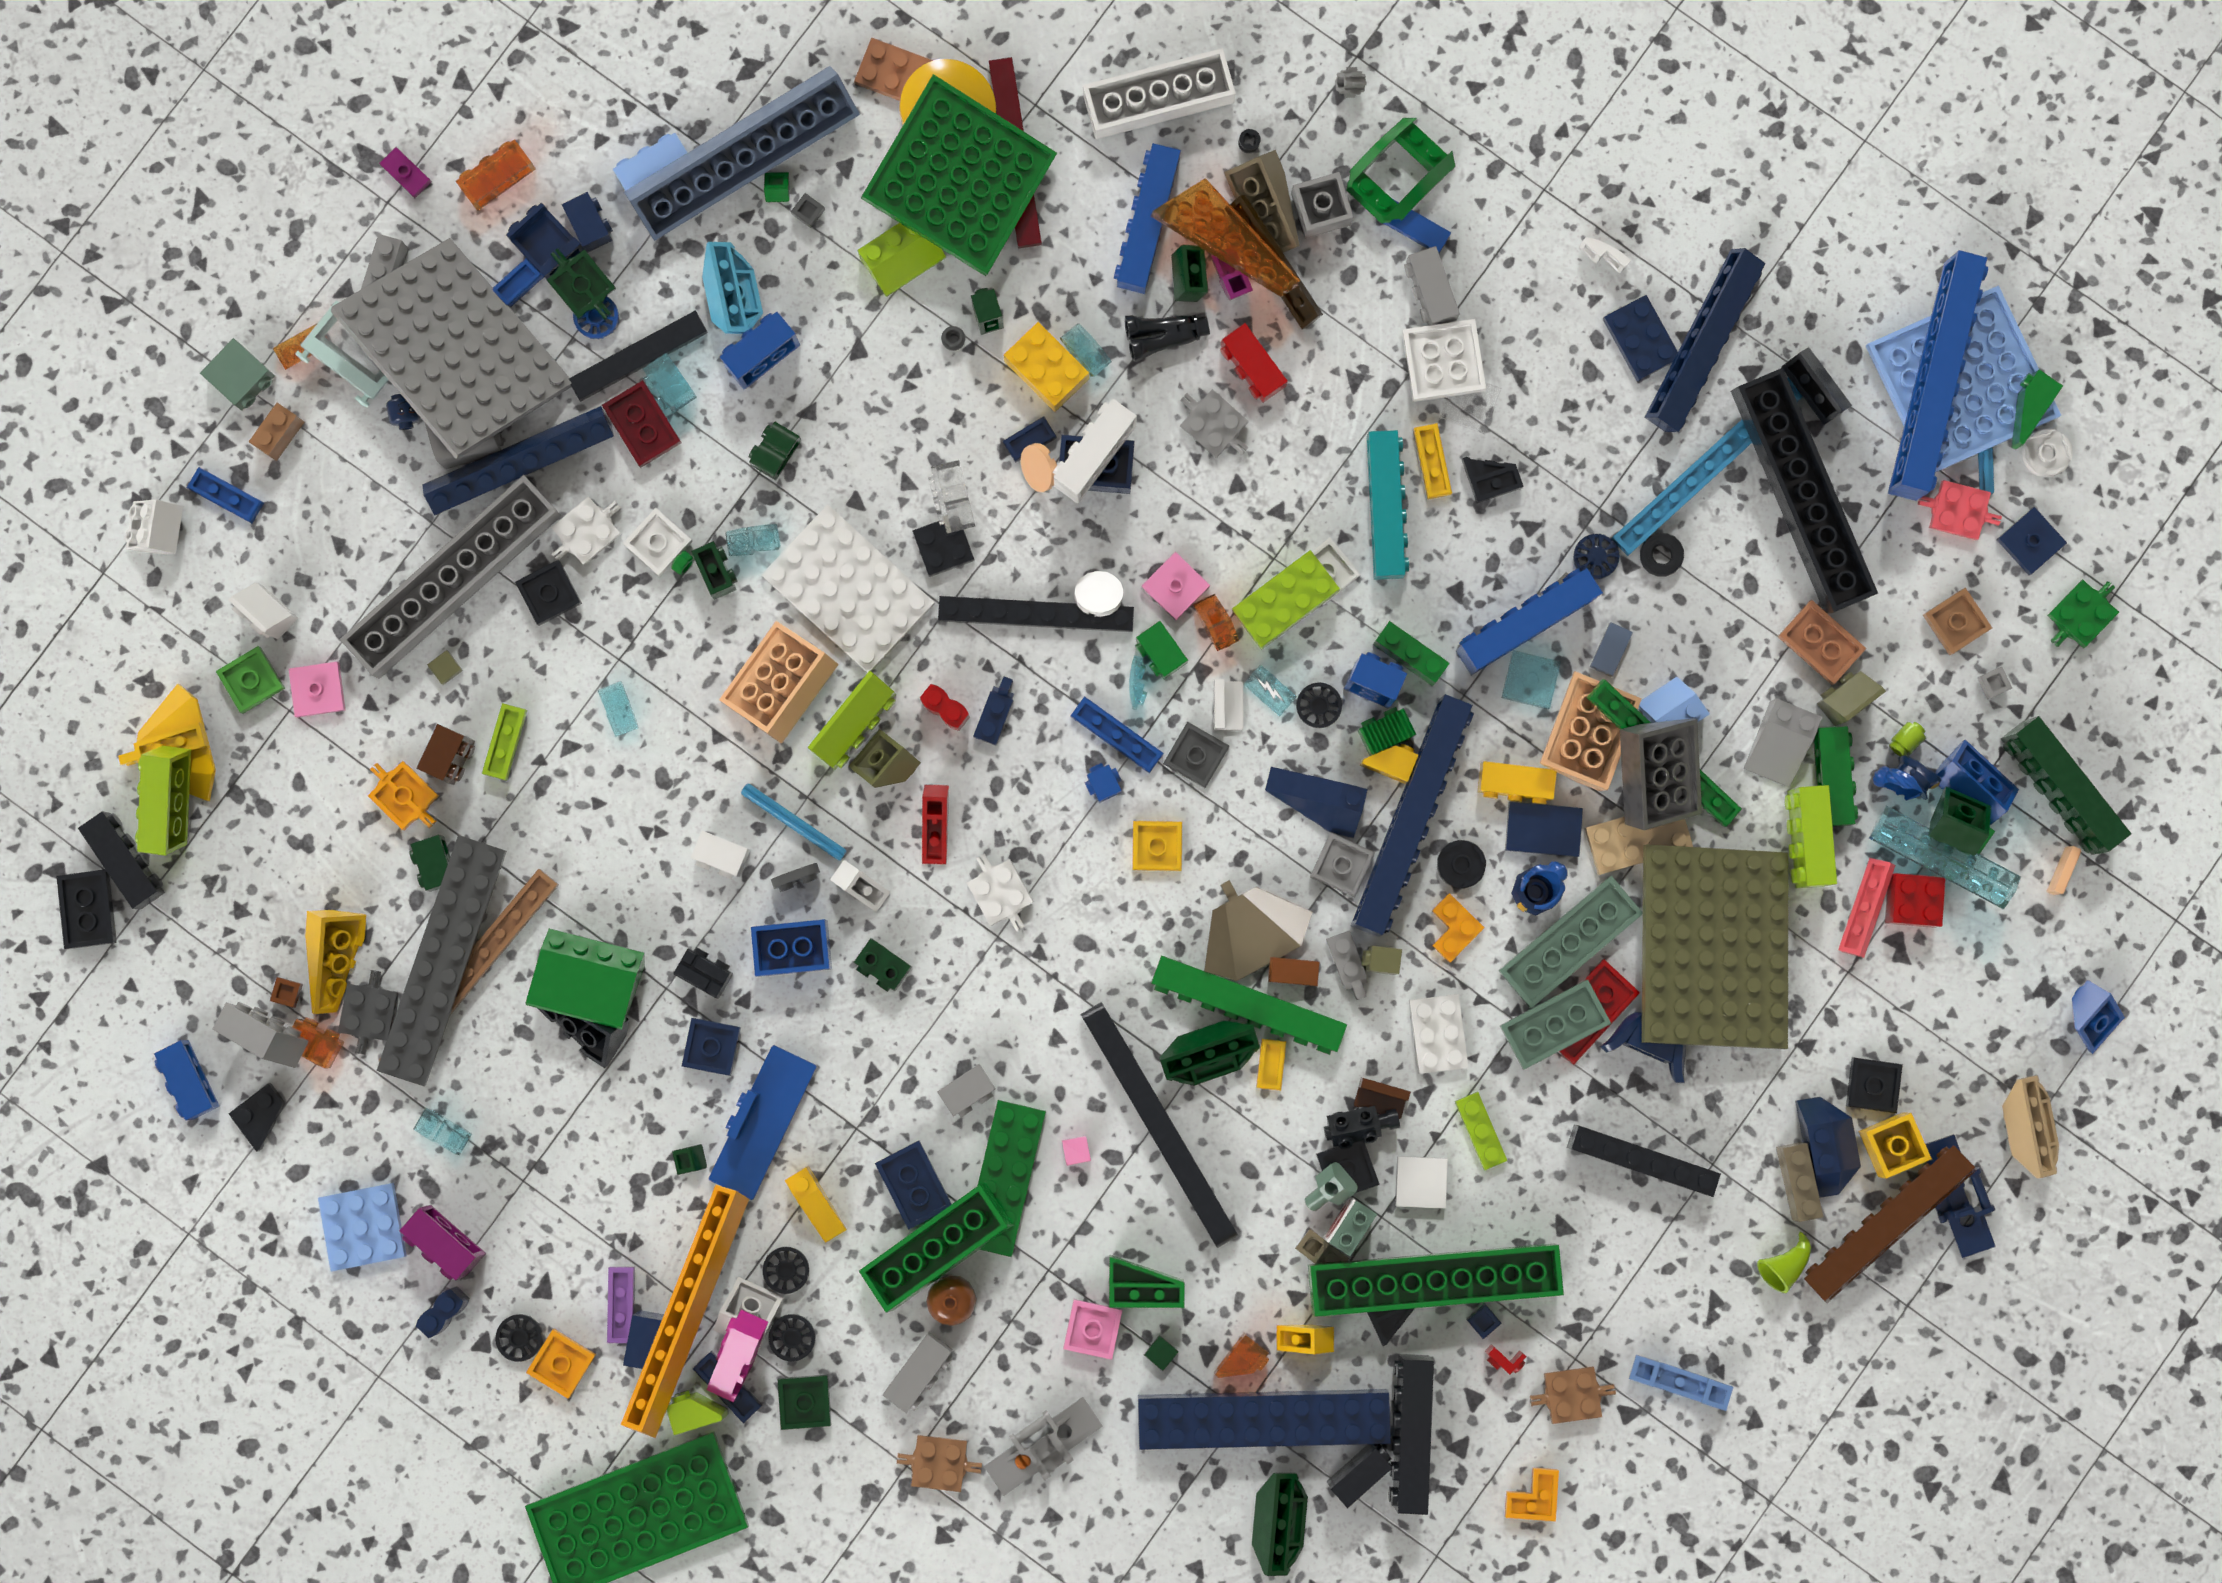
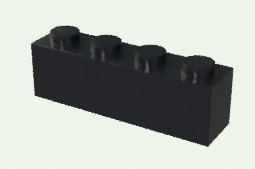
[78,811,165,910]

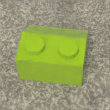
[667,1390,729,1435]

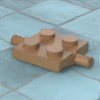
[1530,1366,1616,1424]
[896,1435,982,1492]

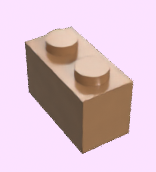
[249,402,305,461]

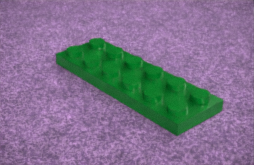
[977,1100,1046,1257]

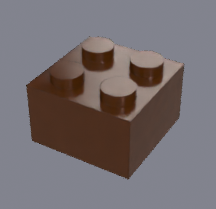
[416,724,475,785]

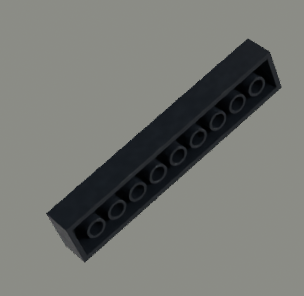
[1730,368,1878,614]

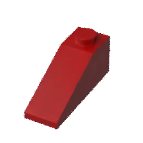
[922,785,949,864]

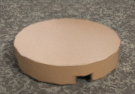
[1021,443,1057,492]

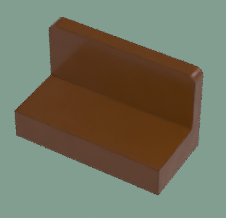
[1354,1077,1411,1119]

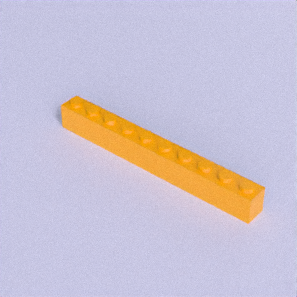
[621,1185,749,1438]

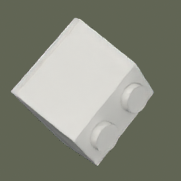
[713,1277,783,1351]

